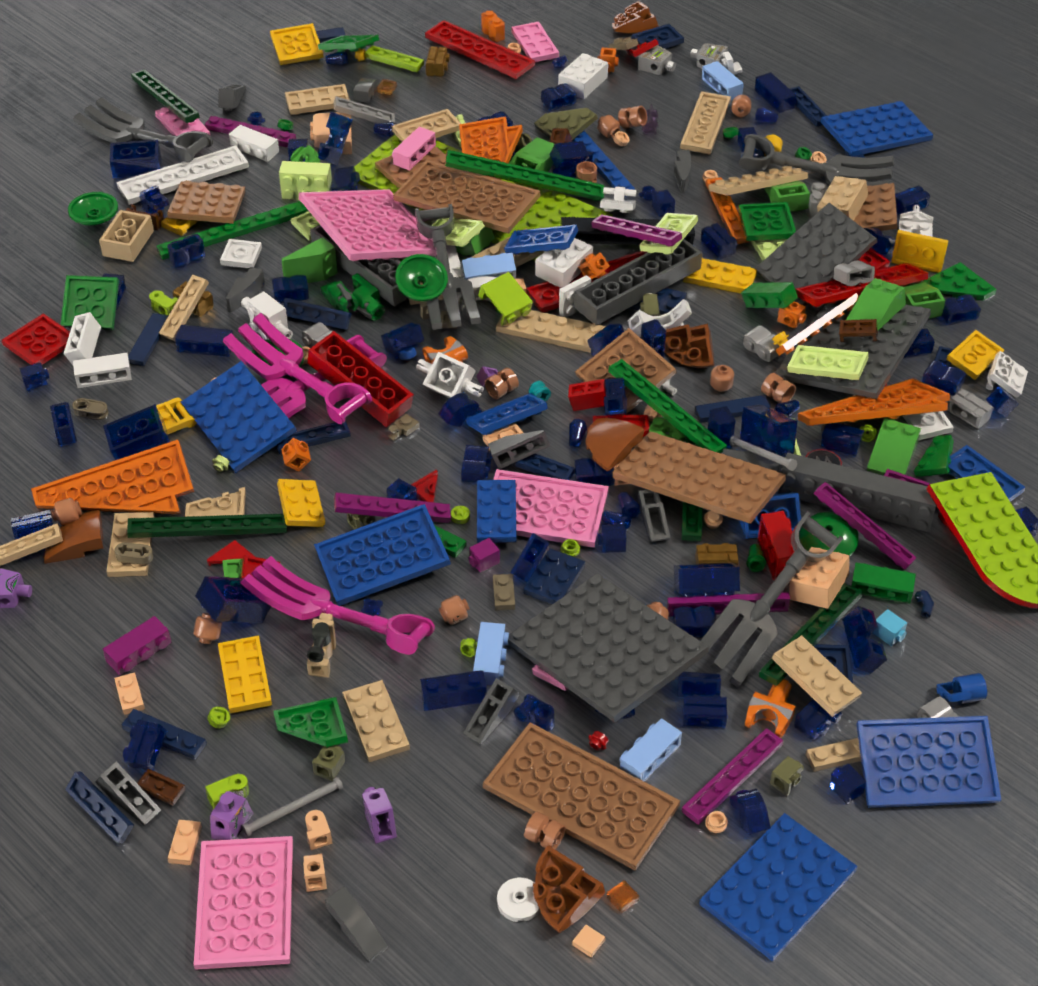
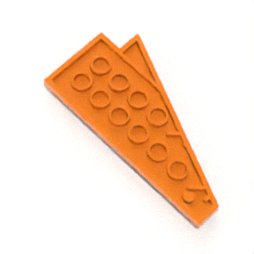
[459,116,523,180]
[798,378,950,426]
[31,440,195,514]

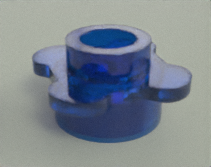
[247,112,265,125]
[639,186,658,201]
[361,598,383,616]

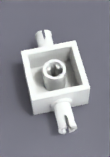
[241,291,293,340]
[416,352,484,403]

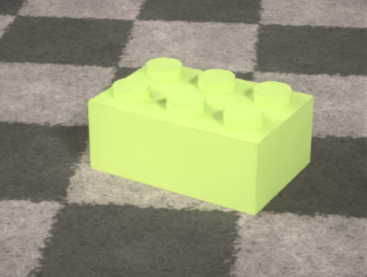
[279,161,333,200]

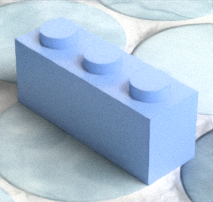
[702,61,744,100]
[462,253,516,280]
[473,622,509,685]
[620,718,682,781]

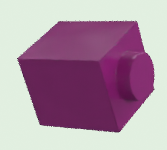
[468,538,500,573]

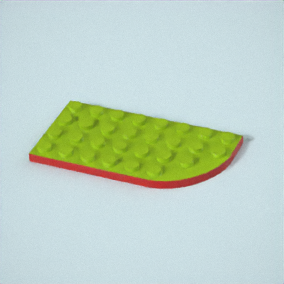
[926,472,1038,609]

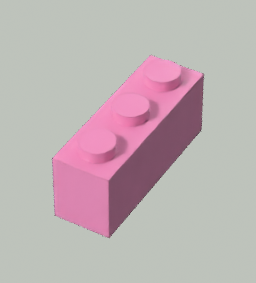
[392,127,436,171]

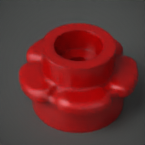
[588,731,609,751]

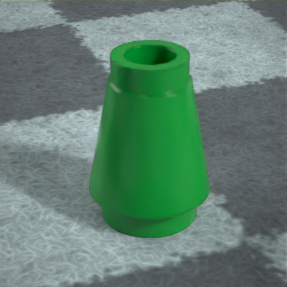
[746,544,766,572]

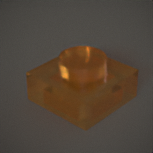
[377,79,397,95]
[607,880,639,913]

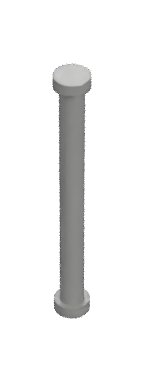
[729,435,797,471]
[242,777,343,837]

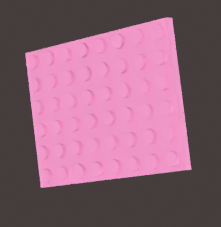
[299,189,437,261]

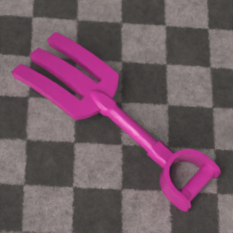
[223,313,372,424]
[261,335,387,418]
[240,556,435,655]

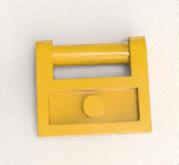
[161,217,198,236]
[150,397,196,435]

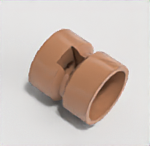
[618,106,647,129]
[576,161,597,183]
[484,368,519,400]
[761,372,796,405]
[524,811,566,850]

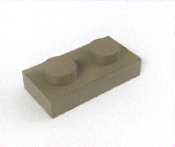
[609,37,639,50]
[493,574,515,611]

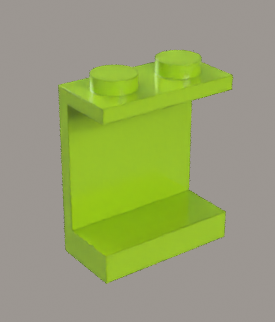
[478,272,533,326]

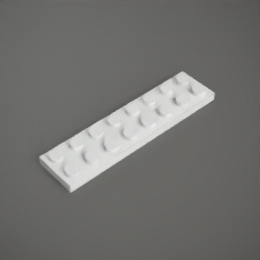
[116,146,249,205]

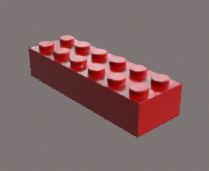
[307,331,414,427]

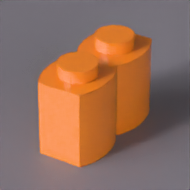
[481,10,505,42]

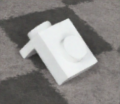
[721,51,743,75]

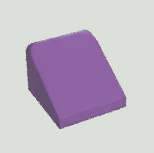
[477,366,498,387]

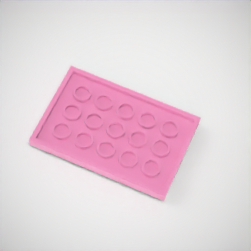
[493,469,609,548]
[194,836,293,970]

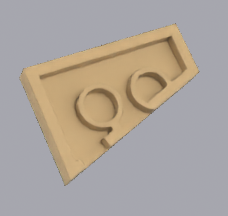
[185,487,246,517]

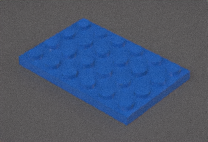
[821,101,933,156]
[181,361,297,473]
[314,504,451,606]
[856,716,1001,808]
[699,813,858,962]

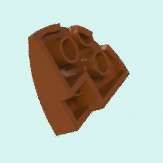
[612,1,659,33]
[655,323,714,368]
[585,418,644,471]
[44,510,103,564]
[533,845,605,933]

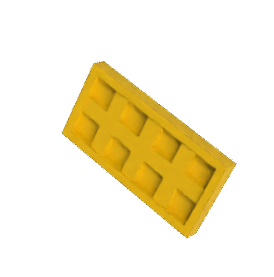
[683,258,757,294]
[218,635,272,714]

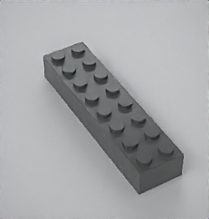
[310,225,420,306]
[574,239,702,325]
[778,453,936,532]

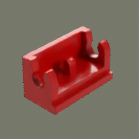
[568,379,609,411]

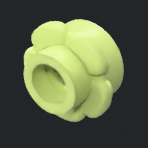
[212,455,230,472]

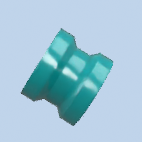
[529,381,551,402]

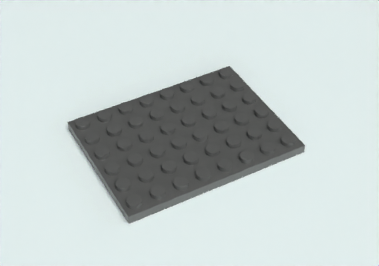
[775,300,931,399]
[508,573,709,723]

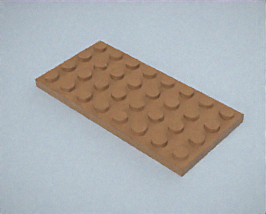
[393,160,541,233]
[613,431,786,524]
[483,722,680,871]

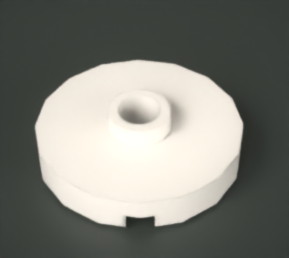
[497,877,540,922]

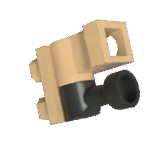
[307,613,336,678]

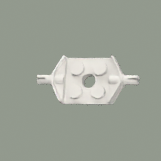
[899,205,934,237]

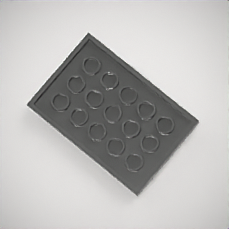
[755,202,877,306]

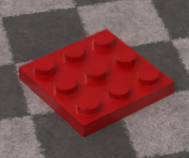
[2,313,70,369]

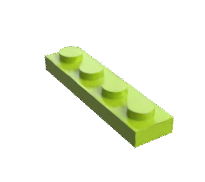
[365,45,424,72]

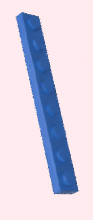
[572,131,635,197]

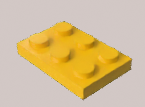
[891,230,949,273]
[946,330,1004,380]
[277,479,326,527]

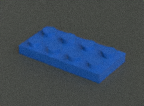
[504,224,578,255]
[466,393,548,435]
[948,445,1025,502]
[477,480,517,543]

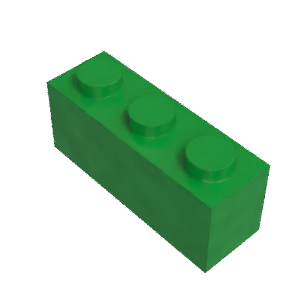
[741,282,798,308]
[851,562,916,604]

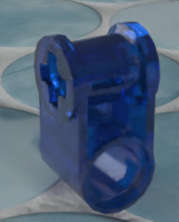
[513,694,555,731]

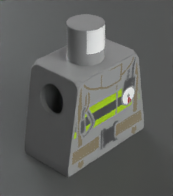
[690,43,728,68]
[638,45,676,75]

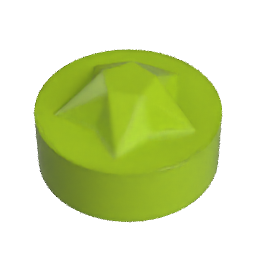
[451,506,470,524]
[207,706,230,729]

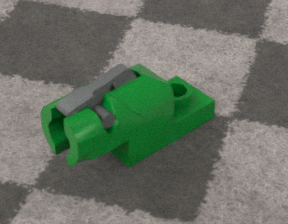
[352,273,385,321]
[320,281,359,312]

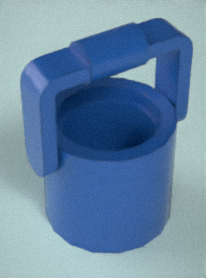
[936,673,987,704]

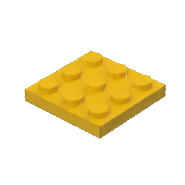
[270,23,324,65]

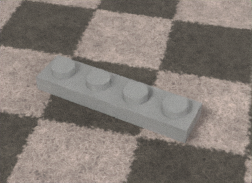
[334,96,395,127]

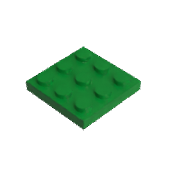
[318,34,379,52]
[738,202,796,241]
[61,275,119,330]

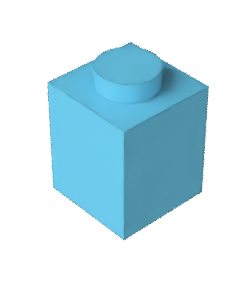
[872,609,907,647]

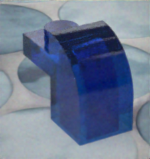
[140,185,169,214]
[604,378,627,416]
[438,393,483,427]
[729,789,771,834]

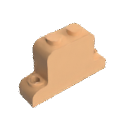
[310,112,352,155]

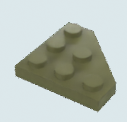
[534,108,598,140]

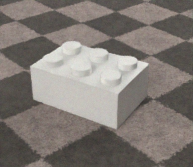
[558,53,608,99]
[535,238,593,288]

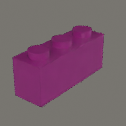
[102,616,172,676]

